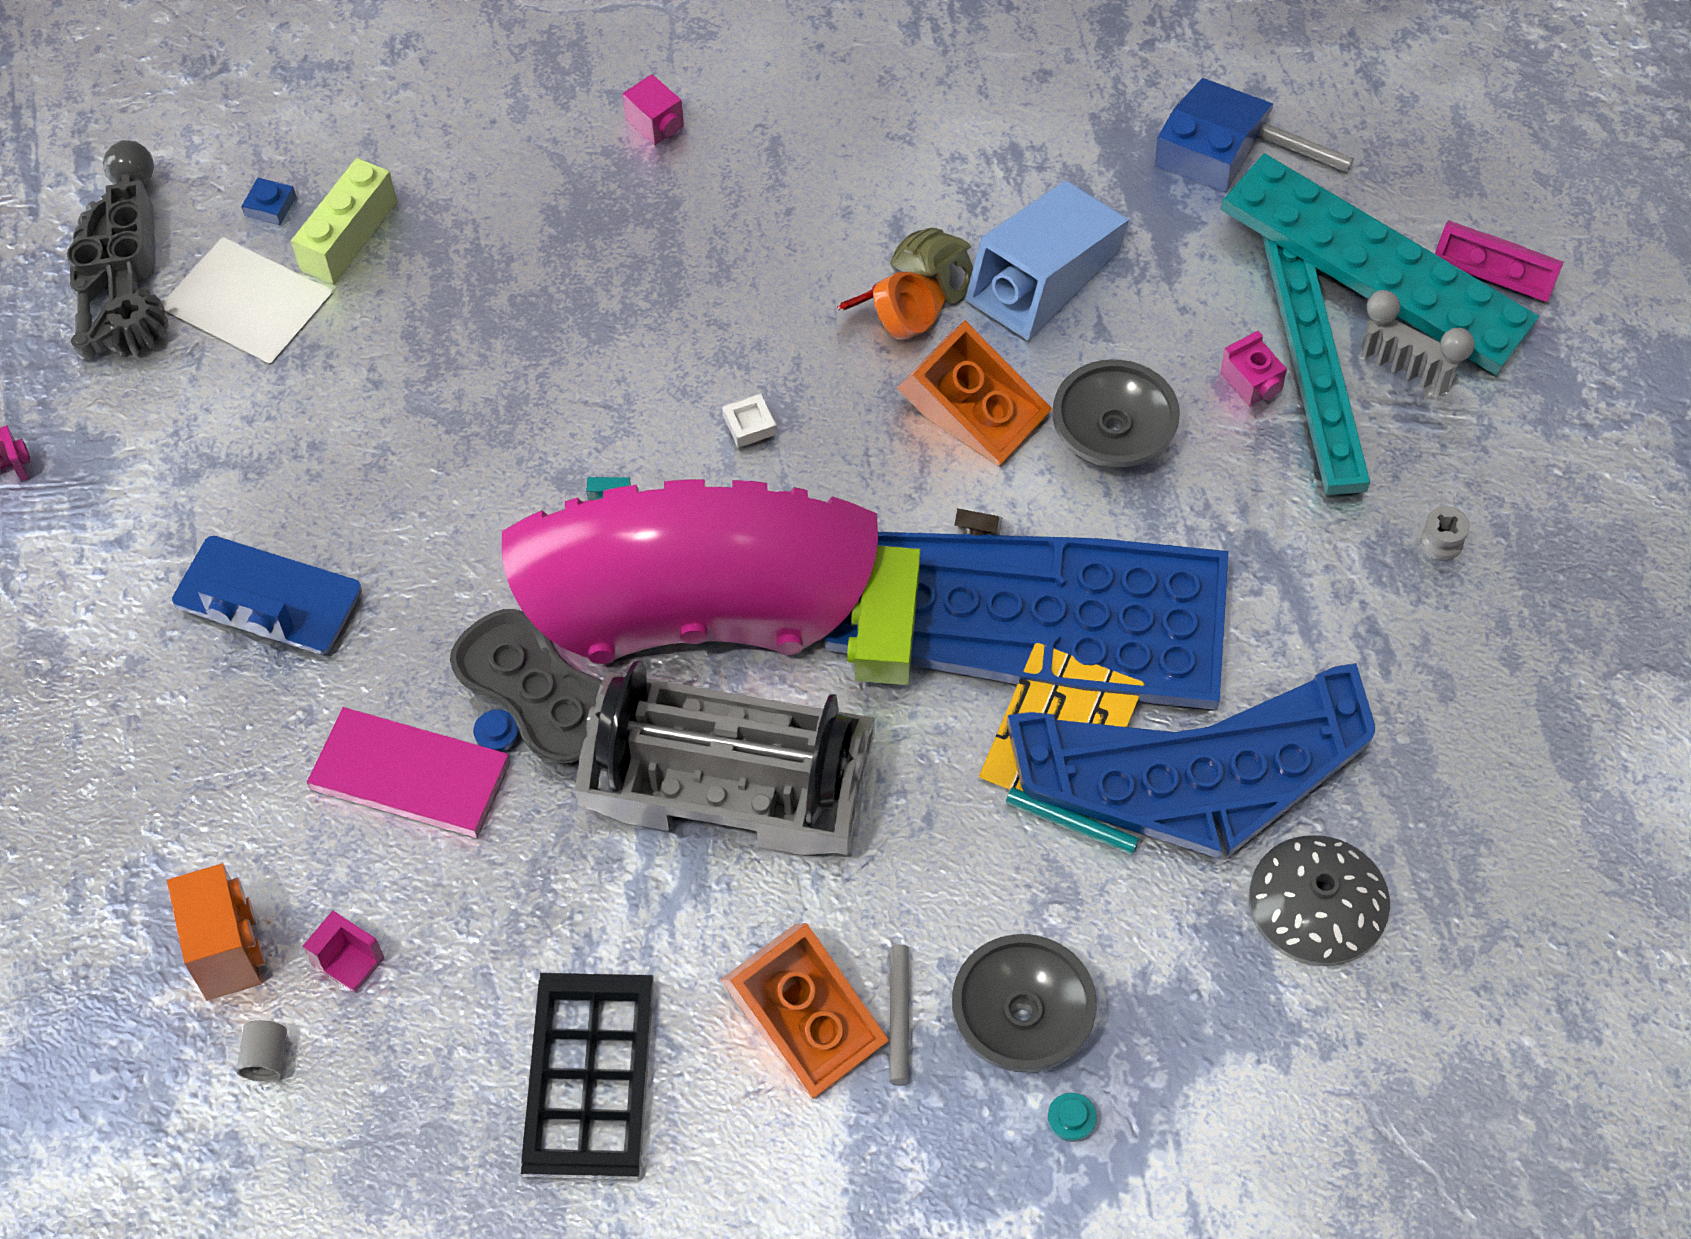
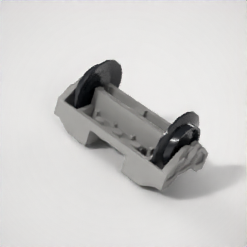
[575,660,875,855]

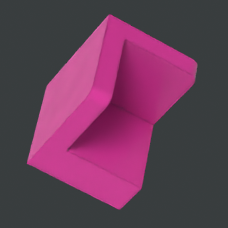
[302,910,384,992]

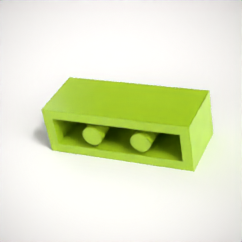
[847,546,920,685]

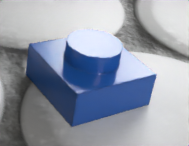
[241,178,296,225]

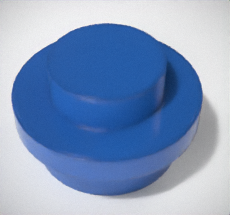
[473,710,519,752]

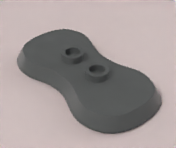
[450,609,603,763]

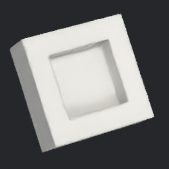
[722,394,777,448]

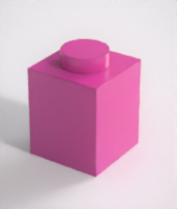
[622,74,684,146]

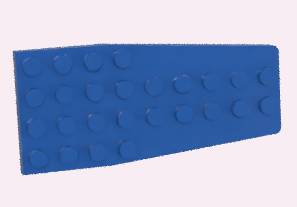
[824,532,1229,710]

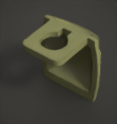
[890,227,973,304]

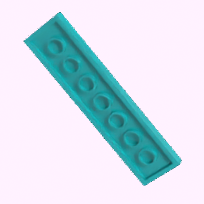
[1220,153,1539,376]

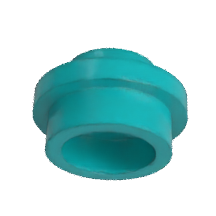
[1047,1093,1097,1142]

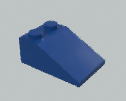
[1155,78,1273,193]

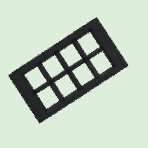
[521,973,654,1180]

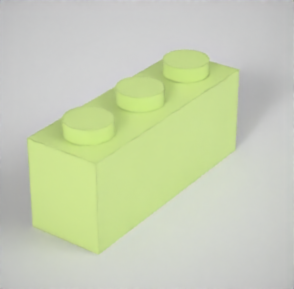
[291,158,397,285]

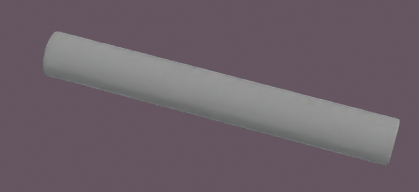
[1257,122,1354,173]
[890,944,909,1086]

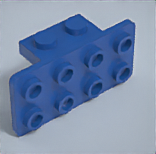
[172,536,362,655]

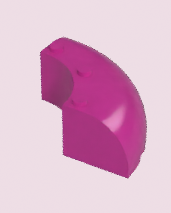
[501,479,878,665]

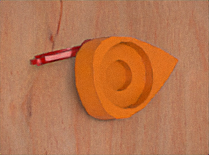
[837,272,945,340]

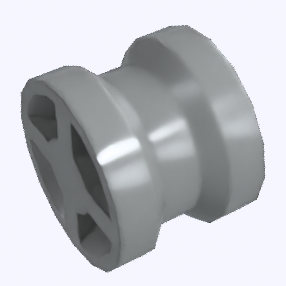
[1420,506,1470,561]

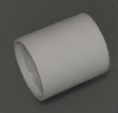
[237,1020,287,1082]

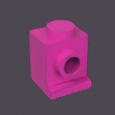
[1220,331,1287,407]

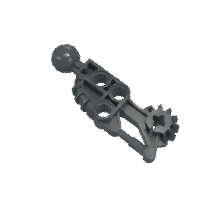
[67,140,169,360]

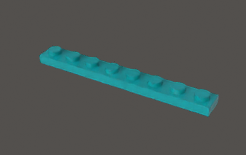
[1262,235,1370,495]

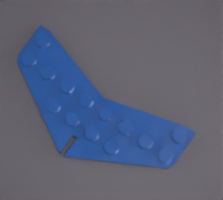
[1007,663,1375,859]

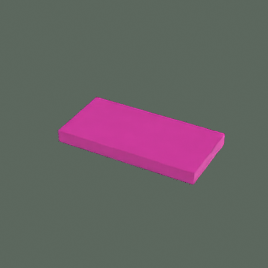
[307,707,510,838]

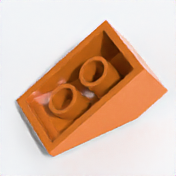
[897,320,1052,466]
[720,923,889,1099]

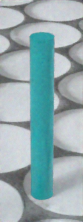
[1006,787,1139,855]

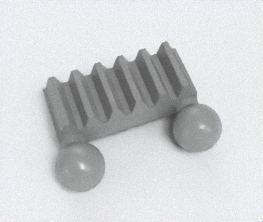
[1361,290,1475,396]

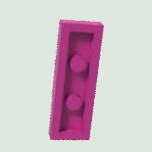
[1435,220,1564,302]

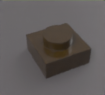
[954,508,1003,536]

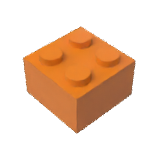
[167,863,266,1001]

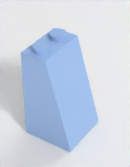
[965,180,1129,341]

